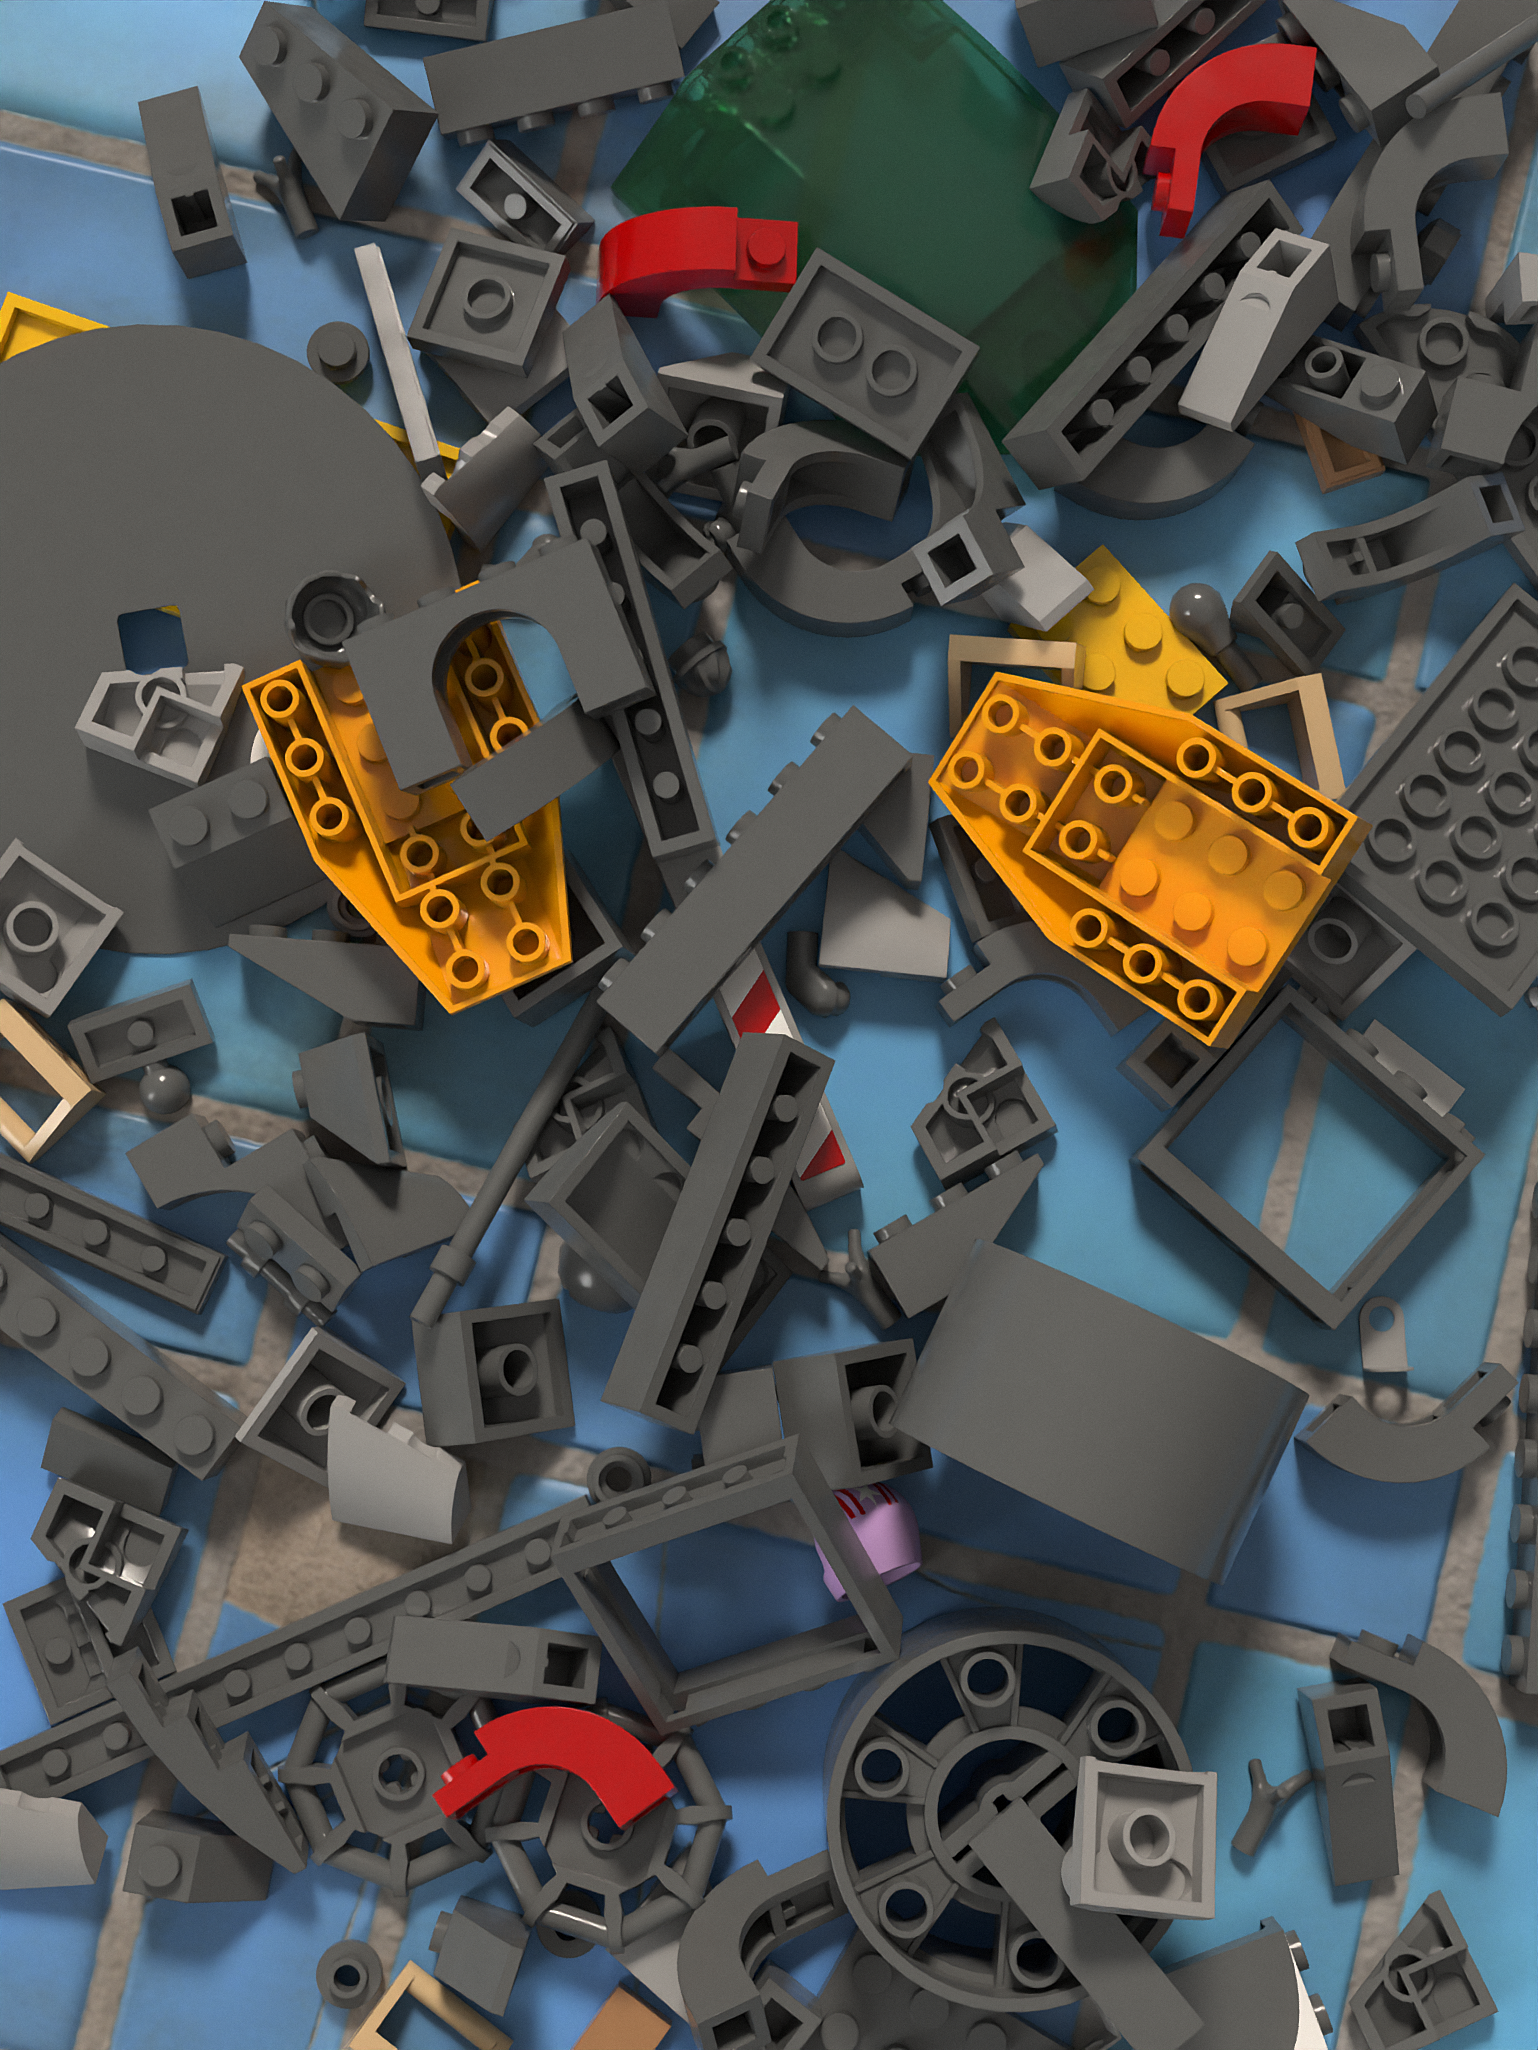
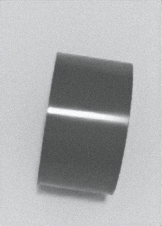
[889,1238,1310,1585]
[822,1606,1193,2012]

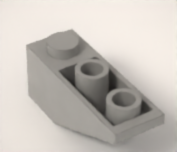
[1178,228,1339,432]

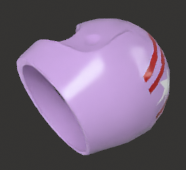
[814,1482,923,1602]

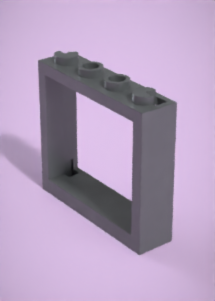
[1129,984,1485,1330]
[550,1433,903,1736]

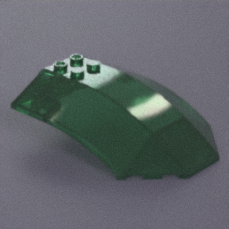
[611,0,1138,456]

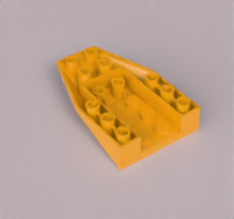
[241,580,573,1016]
[928,672,1373,1049]

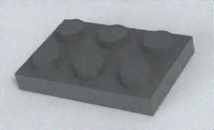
[750,247,982,462]

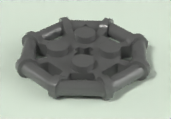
[278,1655,504,1897]
[485,1697,733,1955]

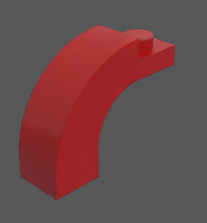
[1142,43,1317,239]
[596,206,798,318]
[432,1706,679,1831]

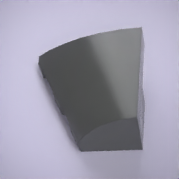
[1029,88,1156,224]
[30,1477,189,1647]

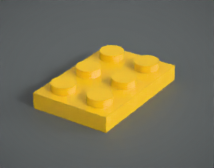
[1007,544,1228,716]

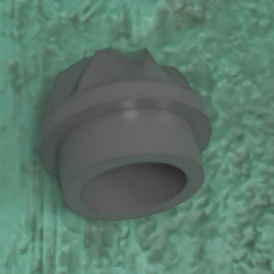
[668,631,733,697]

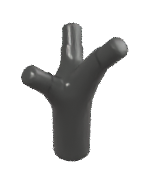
[253,146,319,240]
[656,435,739,499]
[818,1229,902,1331]
[1231,1759,1314,1857]

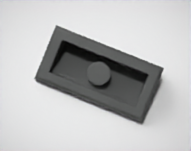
[456,139,595,255]

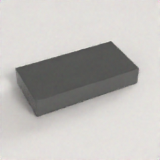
[41,1407,179,1516]

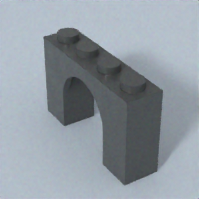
[341,535,657,796]

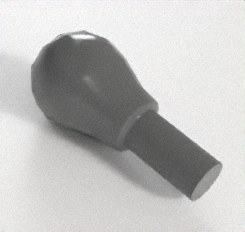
[1169,583,1263,693]

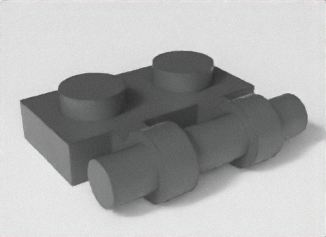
[226,1184,363,1327]

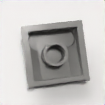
[0,838,124,1019]
[1061,1756,1217,1921]

